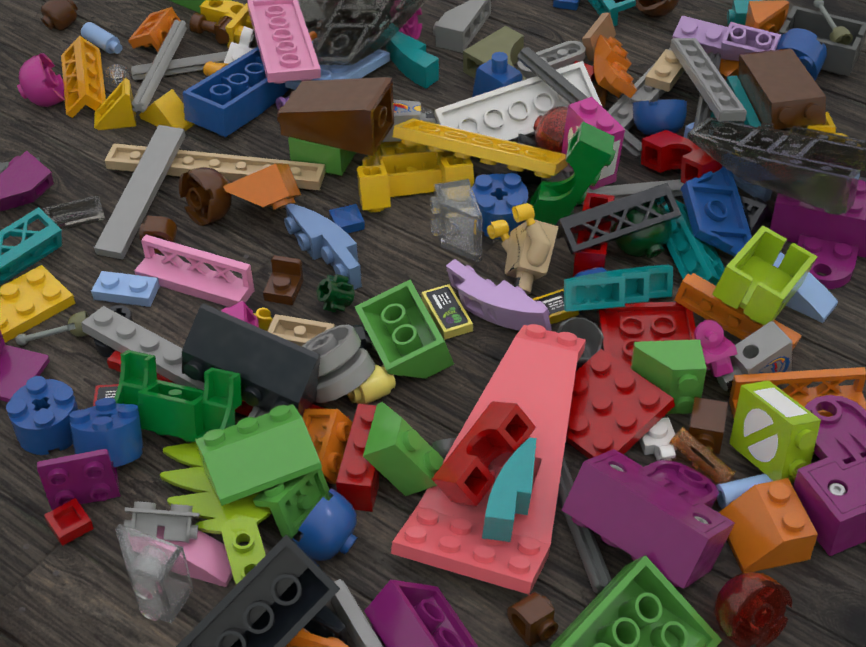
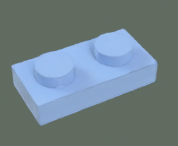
[91,271,160,307]

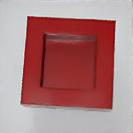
[44,498,94,546]

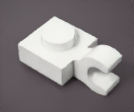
[224,26,254,63]
[639,417,678,461]

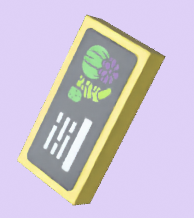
[421,284,473,340]

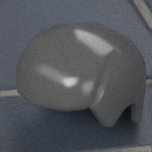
[557,317,604,367]

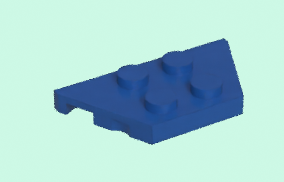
[681,164,752,257]

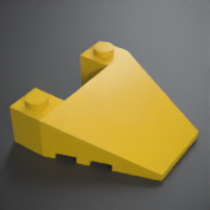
[357,141,474,212]

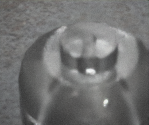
[105,64,131,86]

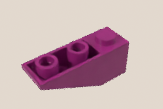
[0,151,54,212]

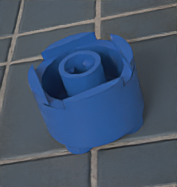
[776,28,827,80]
[470,173,528,239]
[6,376,79,455]
[69,398,143,467]

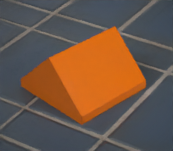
[745,0,789,34]

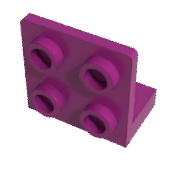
[0,330,50,402]
[37,449,121,510]

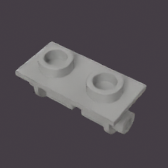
[123,502,200,543]

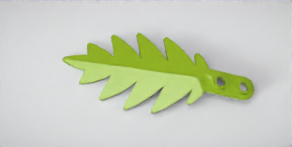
[160,413,272,585]

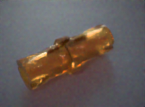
[669,427,736,484]

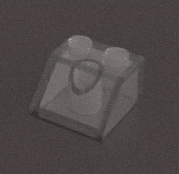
[430,179,482,262]
[115,524,194,624]

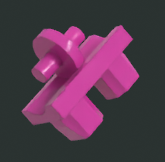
[694,320,737,377]

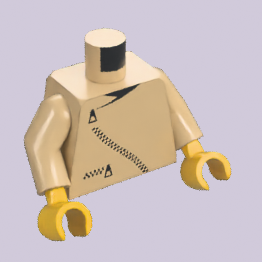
[487,203,558,294]

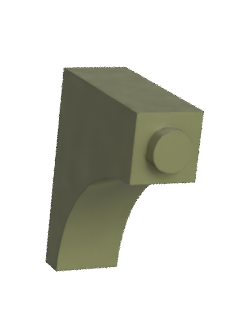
[463,26,527,80]

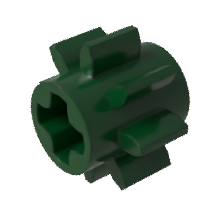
[317,274,355,312]

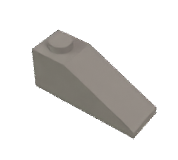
[433,0,491,53]

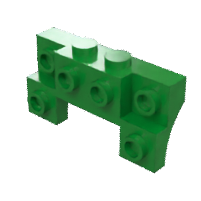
[114,350,242,442]

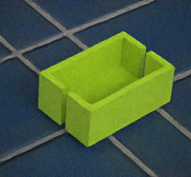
[712,225,818,325]

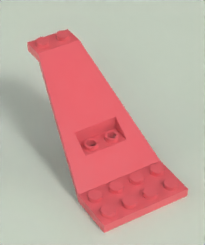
[391,324,586,595]

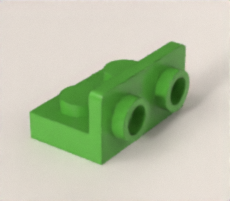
[253,469,331,538]

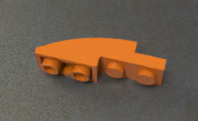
[594,34,637,98]

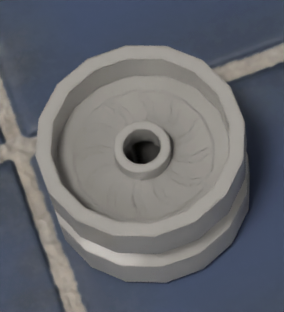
[302,324,375,403]

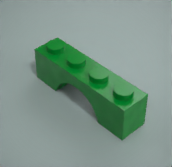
[529,122,616,225]

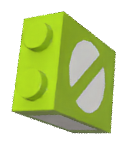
[729,380,821,483]

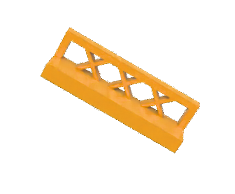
[61,36,106,118]

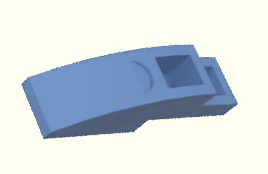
[284,203,362,290]

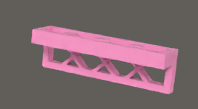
[134,235,254,307]

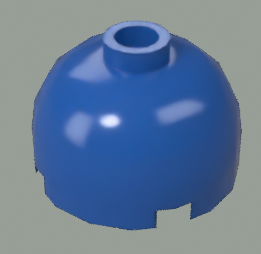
[633,99,687,136]
[293,488,358,561]

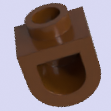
[139,216,177,254]
[507,592,559,647]

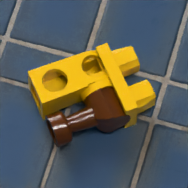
[189,0,254,48]

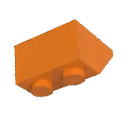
[223,163,301,210]
[718,478,818,574]

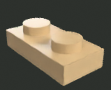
[645,49,685,92]

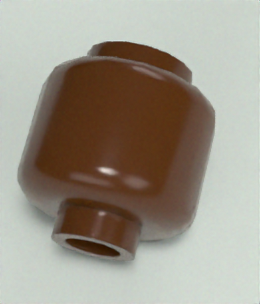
[41,0,78,31]

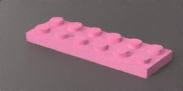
[247,0,321,84]

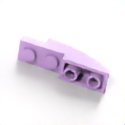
[672,16,781,61]
[446,259,552,331]

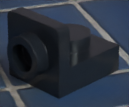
[740,196,773,237]

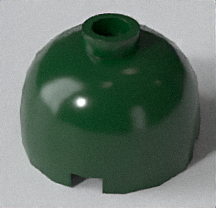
[611,203,672,258]

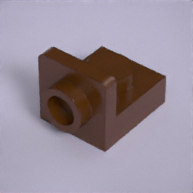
[263,255,304,305]

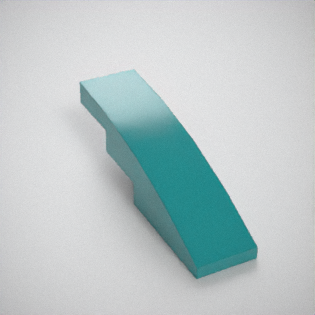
[564,264,673,312]

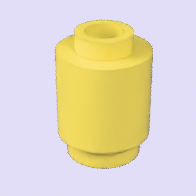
[347,365,396,404]

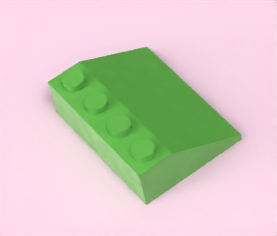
[550,555,722,647]

